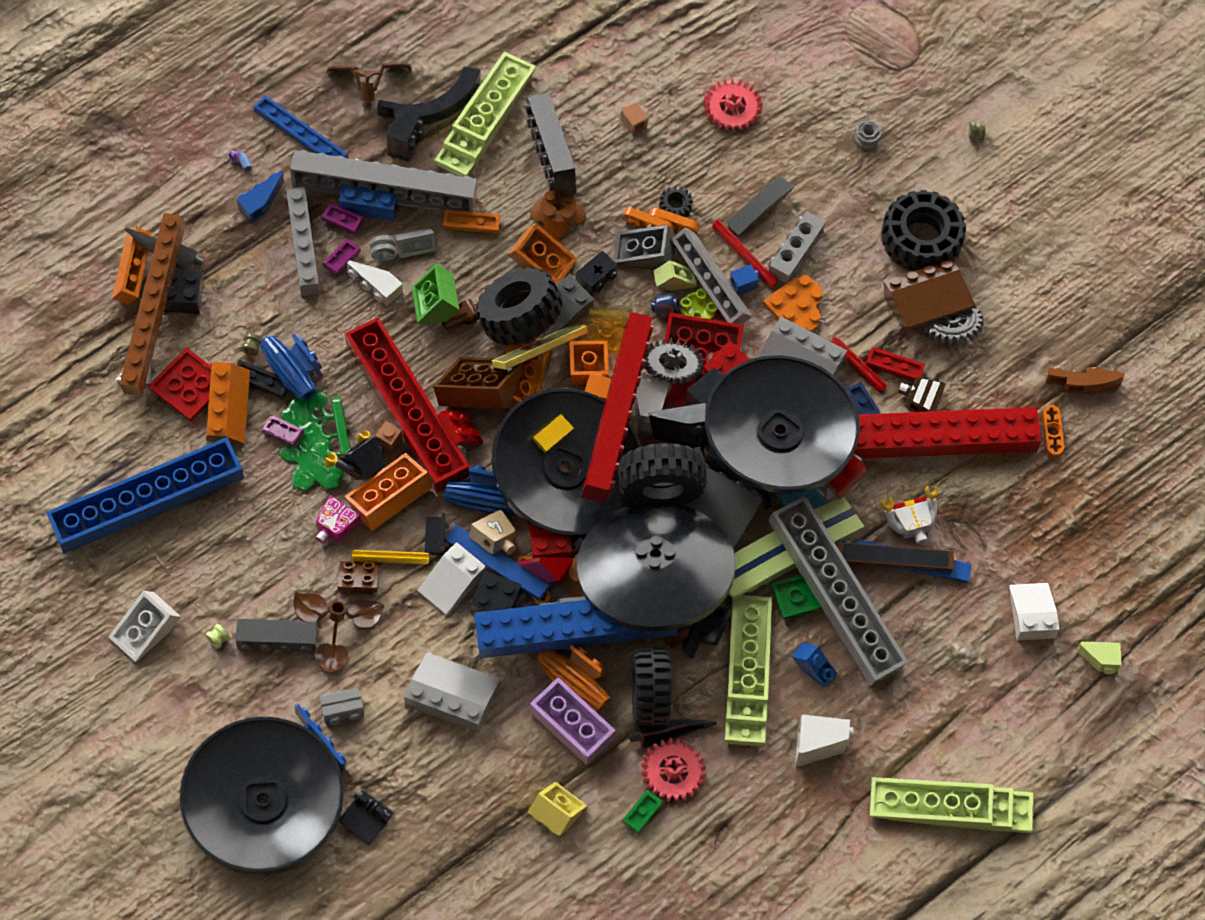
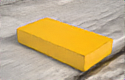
[532,414,574,453]

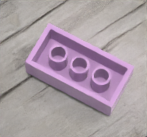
[530,677,616,765]

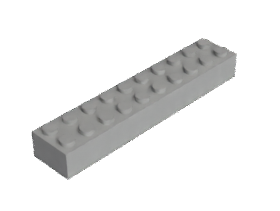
[290,150,477,212]
[768,496,908,686]

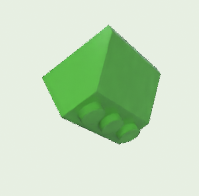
[412,263,459,324]

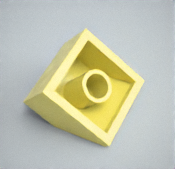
[528,782,587,836]

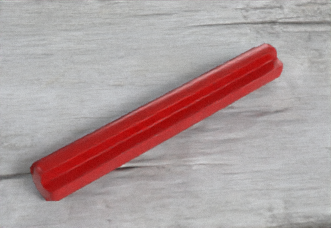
[830,337,887,393]

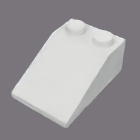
[417,542,486,616]
[1009,583,1059,641]
[109,590,181,662]

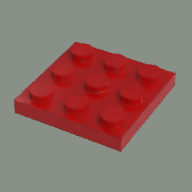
[148,347,212,422]

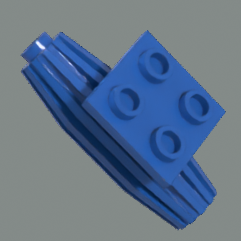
[260,333,323,402]
[444,465,517,515]

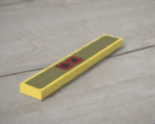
[492,324,588,370]

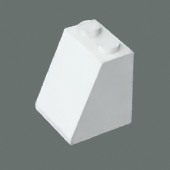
[633,373,670,436]
[795,715,853,767]

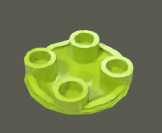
[680,289,718,319]

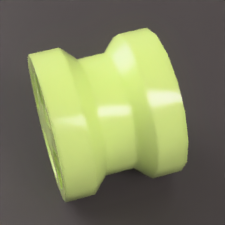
[205,624,230,649]

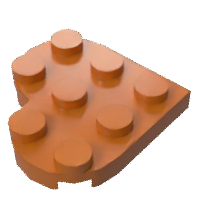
[763,275,823,333]

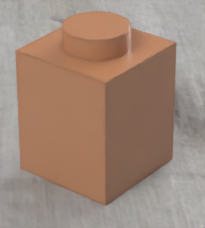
[620,102,648,135]
[375,421,403,454]

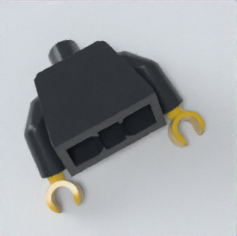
[324,431,385,481]

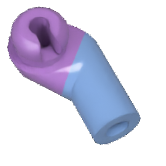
[227,150,252,171]

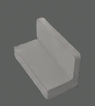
[395,228,437,258]

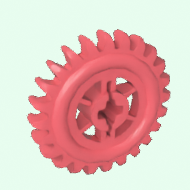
[703,78,763,131]
[640,738,706,802]

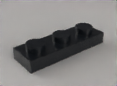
[237,360,288,399]

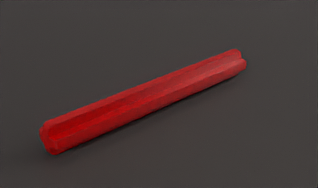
[712,220,778,288]

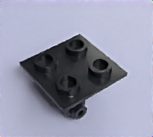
[338,790,394,844]

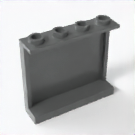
[683,463,764,550]

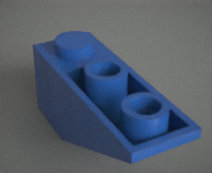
[237,170,284,223]

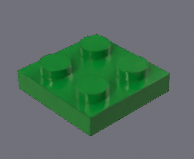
[771,575,821,621]

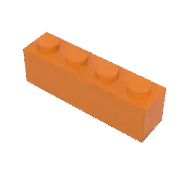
[112,227,153,306]

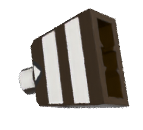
[898,377,946,412]

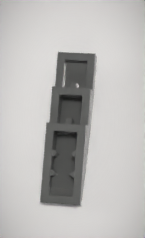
[726,176,794,237]

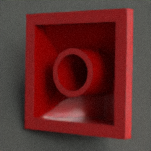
[519,557,573,583]

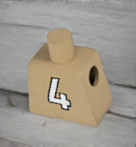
[469,509,516,555]

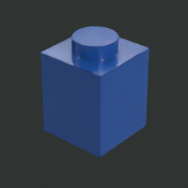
[729,264,760,295]

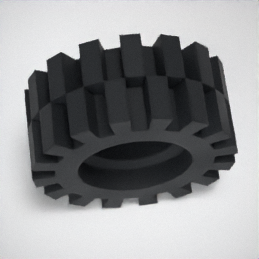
[659,186,693,218]

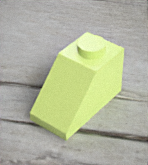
[654,261,698,291]
[1078,642,1121,674]

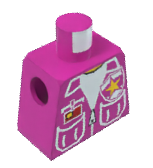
[315,495,361,544]

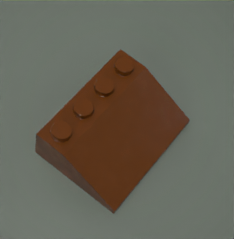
[883,259,976,330]
[433,357,525,410]

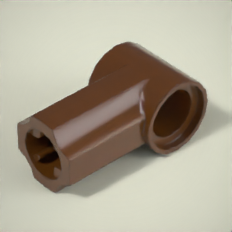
[442,299,478,330]

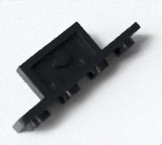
[683,607,732,659]

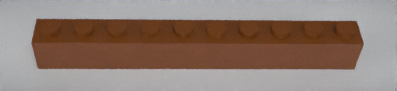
[119,213,186,396]

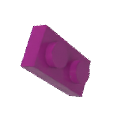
[322,202,363,235]

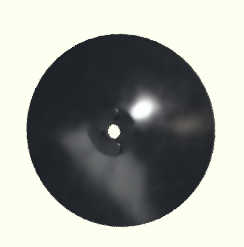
[704,355,860,493]
[491,388,642,537]
[577,503,735,631]
[179,717,344,874]

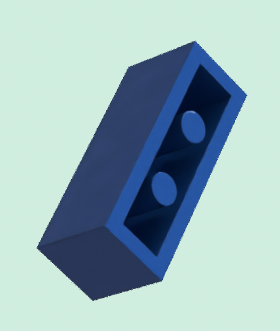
[339,185,398,221]

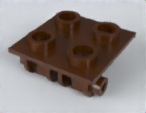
[337,561,379,594]

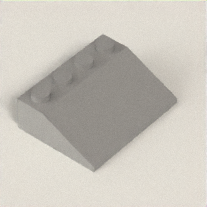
[758,317,847,376]
[404,652,501,733]

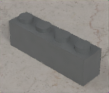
[235,619,318,653]

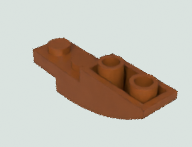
[1045,367,1125,394]

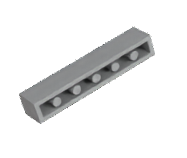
[286,187,320,297]
[671,228,753,325]

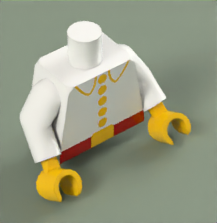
[880,485,938,544]

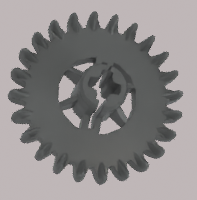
[922,306,984,346]
[644,338,704,384]

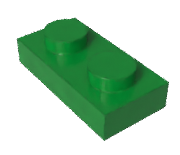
[622,790,663,834]

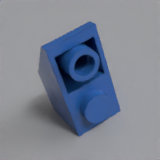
[791,642,838,687]

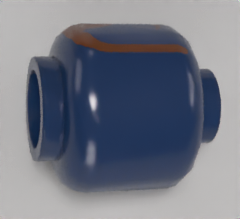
[651,293,680,318]

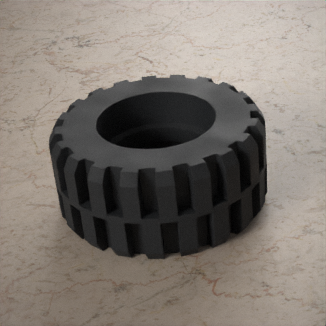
[632,649,671,725]

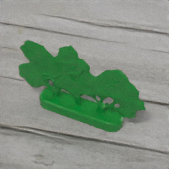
[278,392,351,491]

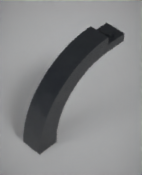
[377,66,481,125]

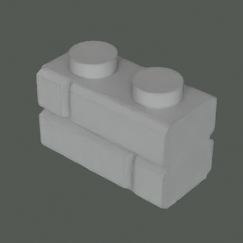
[319,688,364,725]

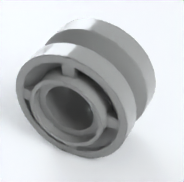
[855,120,882,150]
[370,235,397,261]

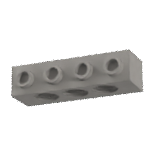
[768,211,826,284]

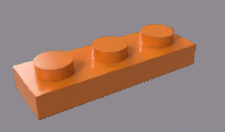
[443,210,500,234]

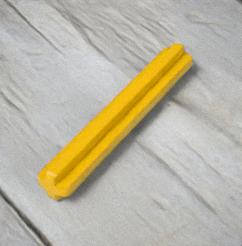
[352,550,429,564]

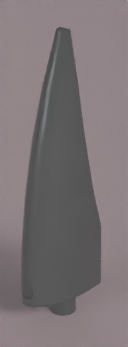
[124,227,204,270]

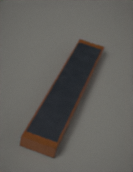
[837,542,954,571]

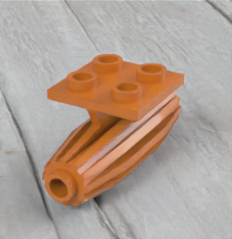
[537,645,611,713]

